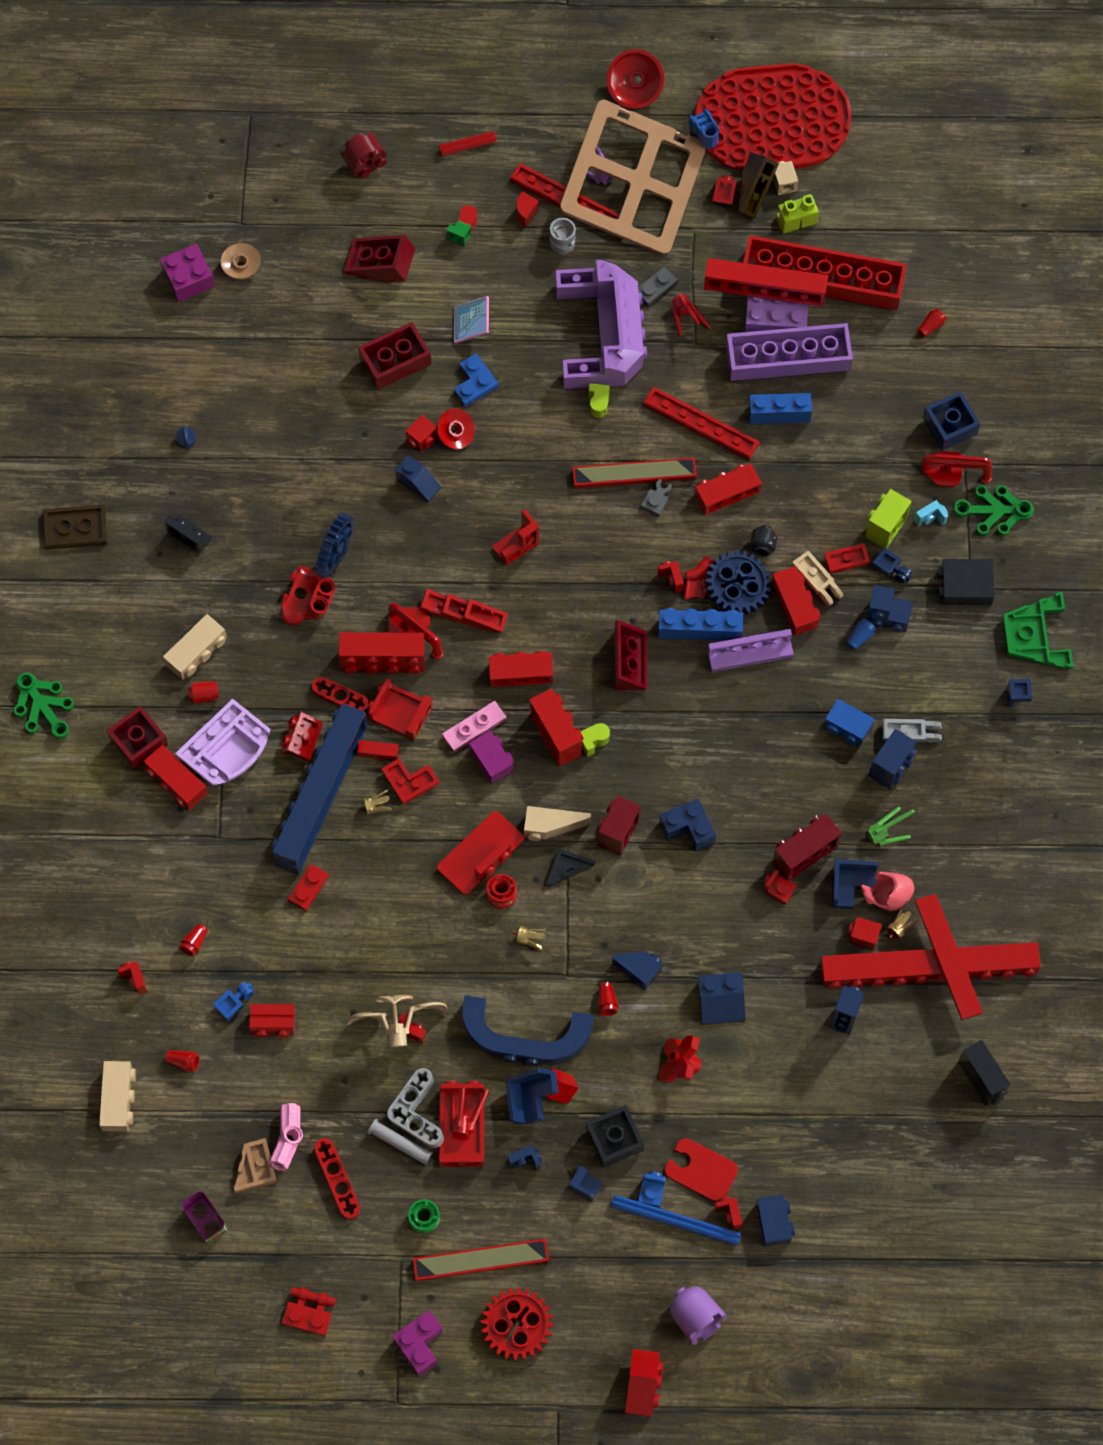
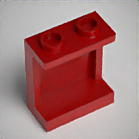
[367,678,433,741]

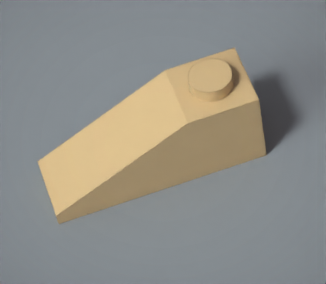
[524,806,591,841]

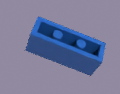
[748,393,812,424]

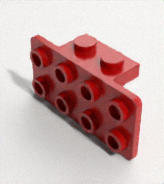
[437,811,524,895]

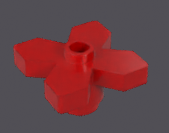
[658,1035,701,1083]

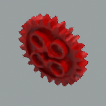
[480,1287,554,1362]

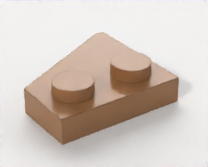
[234,1138,277,1193]

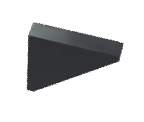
[546,849,596,887]

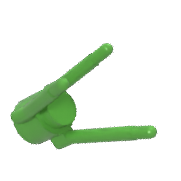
[867,807,915,847]

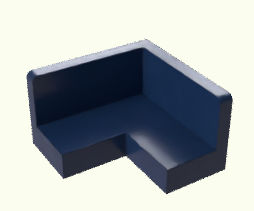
[832,859,878,909]
[505,1068,558,1125]

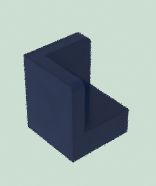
[1006,679,1032,707]
[569,1166,602,1202]

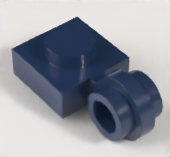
[872,548,912,584]

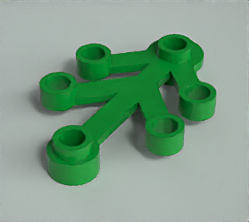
[953,485,1034,537]
[14,673,74,739]

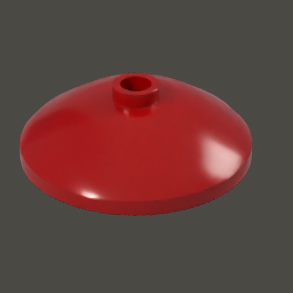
[606,49,665,109]

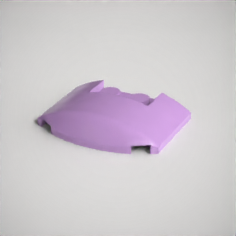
[175,699,270,786]

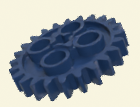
[315,513,354,578]
[704,549,772,615]

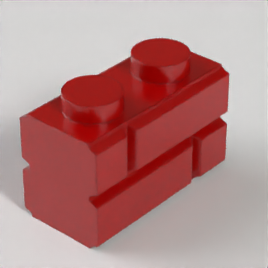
[249,1004,296,1038]

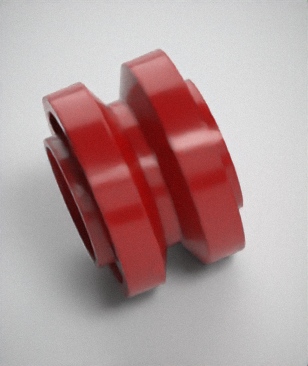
[486,874,517,909]

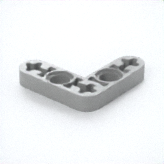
[387,1068,444,1148]

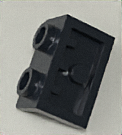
[165,516,211,554]

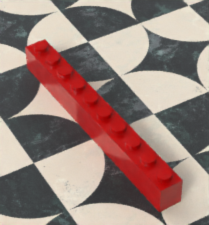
[820,942,1041,990]

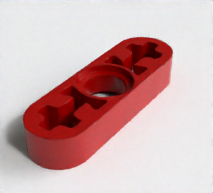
[312,677,369,713]

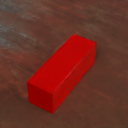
[357,740,399,761]

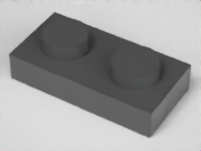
[638,267,678,307]

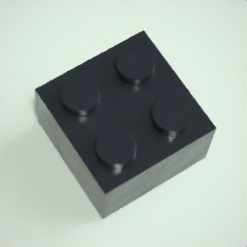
[585,1105,644,1168]

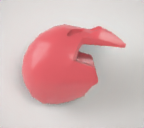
[861,872,915,911]

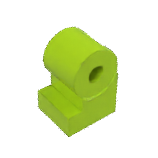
[588,383,610,418]
[581,723,610,757]

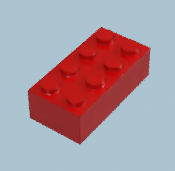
[339,632,425,674]

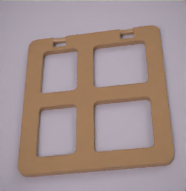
[560,100,706,255]

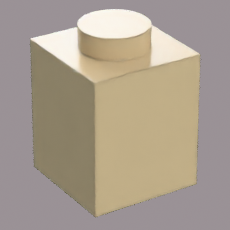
[773,161,798,195]

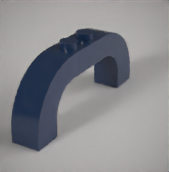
[463,995,594,1066]

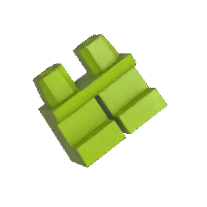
[776,194,819,234]

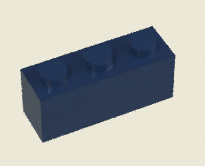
[829,986,865,1035]

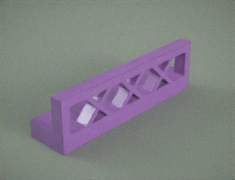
[707,629,794,672]

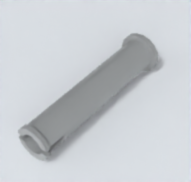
[367,1119,432,1165]

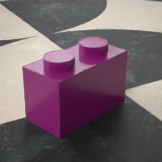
[469,730,514,784]

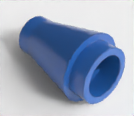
[846,618,876,650]

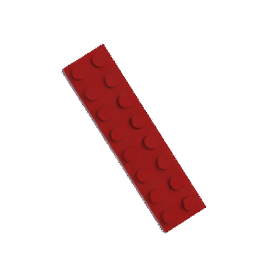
[743,235,907,310]

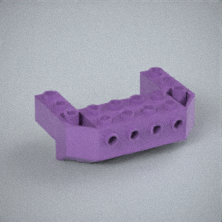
[556,260,647,389]

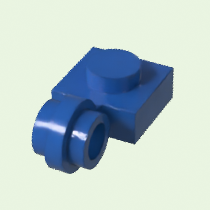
[213,982,254,1021]

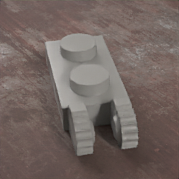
[882,719,942,742]

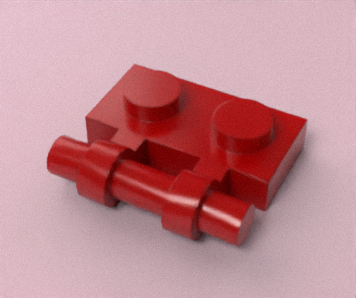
[282,1287,336,1337]

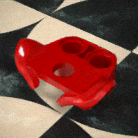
[281,565,336,625]

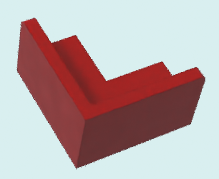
[492,509,540,566]

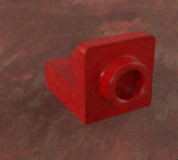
[713,175,737,205]
[657,561,684,594]
[763,869,797,905]
[117,962,148,994]
[398,1009,426,1044]
[714,1197,742,1231]

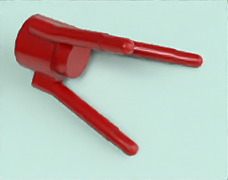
[671,294,711,336]
[450,1086,489,1135]

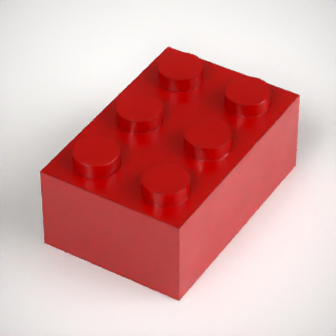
[529,689,584,767]

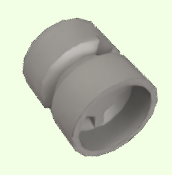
[550,218,576,254]

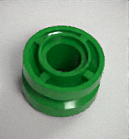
[408,1199,440,1234]

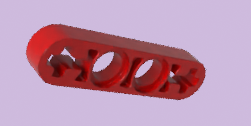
[315,1138,360,1220]

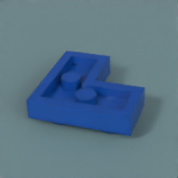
[454,353,499,407]

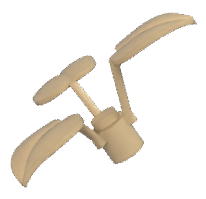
[348,995,448,1047]

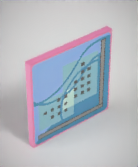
[454,296,489,343]

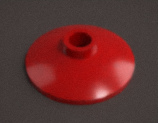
[437,408,475,449]

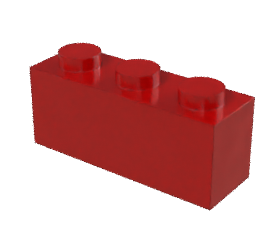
[695,463,762,515]
[771,566,821,636]
[489,651,553,687]
[144,744,208,810]

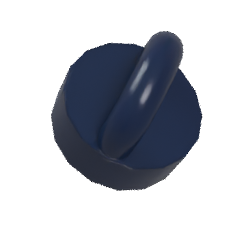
[175,426,196,449]

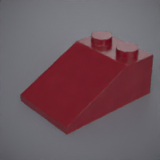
[344,235,415,283]

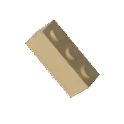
[163,614,227,680]
[100,1061,136,1132]

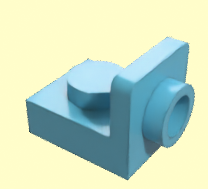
[914,500,948,527]

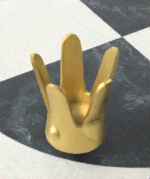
[360,790,392,815]
[887,908,919,939]
[513,926,546,950]

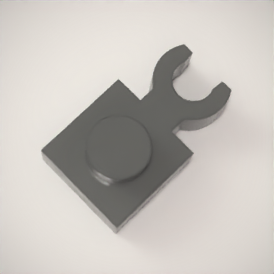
[641,479,672,517]

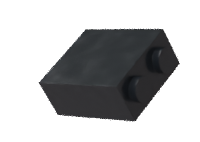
[937,559,995,606]
[958,1040,1010,1106]

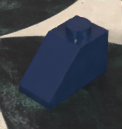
[395,455,441,503]
[612,951,662,990]

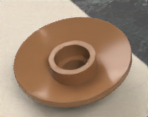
[221,243,261,280]

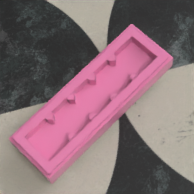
[442,701,507,752]

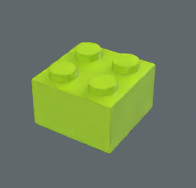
[865,489,912,549]

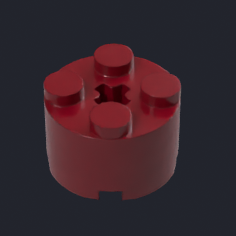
[340,132,387,179]

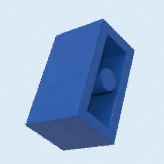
[824,699,875,747]

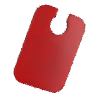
[665,1138,738,1202]

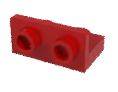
[281,712,323,761]

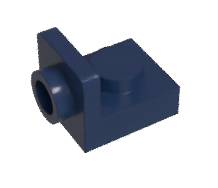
[507,1145,543,1171]

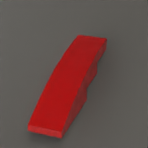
[419,589,508,633]

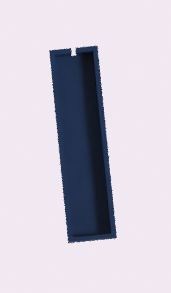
[271,703,368,875]

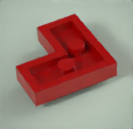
[381,758,440,805]

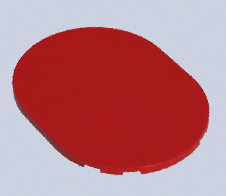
[695,63,851,171]

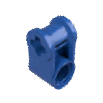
[688,109,719,148]

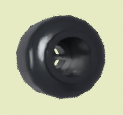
[749,525,778,557]

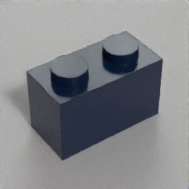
[756,1195,795,1247]

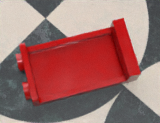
[439,1081,484,1167]

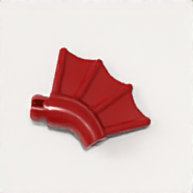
[684,556,728,600]

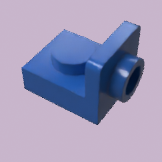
[638,1171,666,1208]

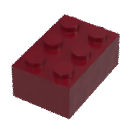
[358,322,432,390]
[772,813,842,881]

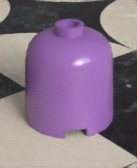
[670,1286,727,1345]

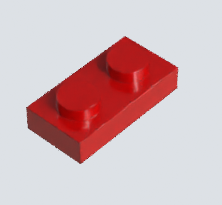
[824,543,870,574]
[288,864,330,912]

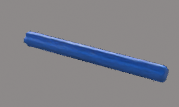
[611,1195,741,1245]

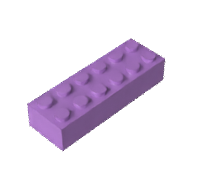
[726,323,853,381]

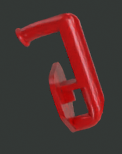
[921,451,992,487]
[388,603,444,659]

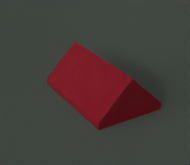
[614,620,648,690]

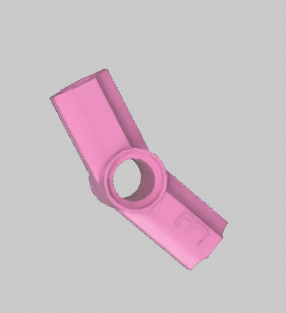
[269,1103,303,1171]

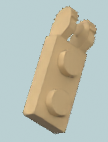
[792,551,843,606]

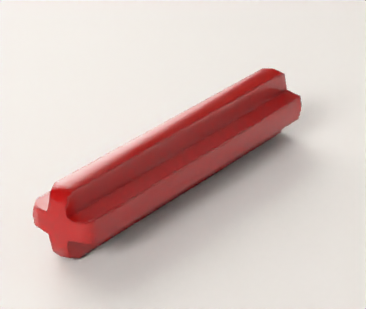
[439,131,496,156]

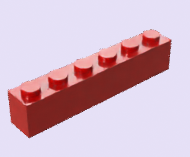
[704,258,828,307]

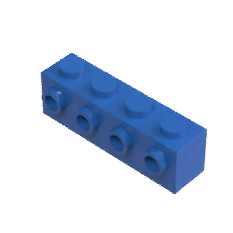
[658,608,743,641]

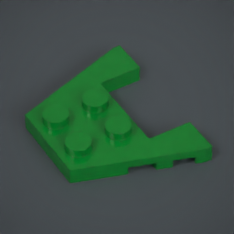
[1002,592,1074,670]

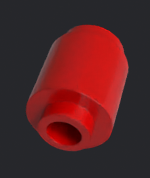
[188,680,219,704]

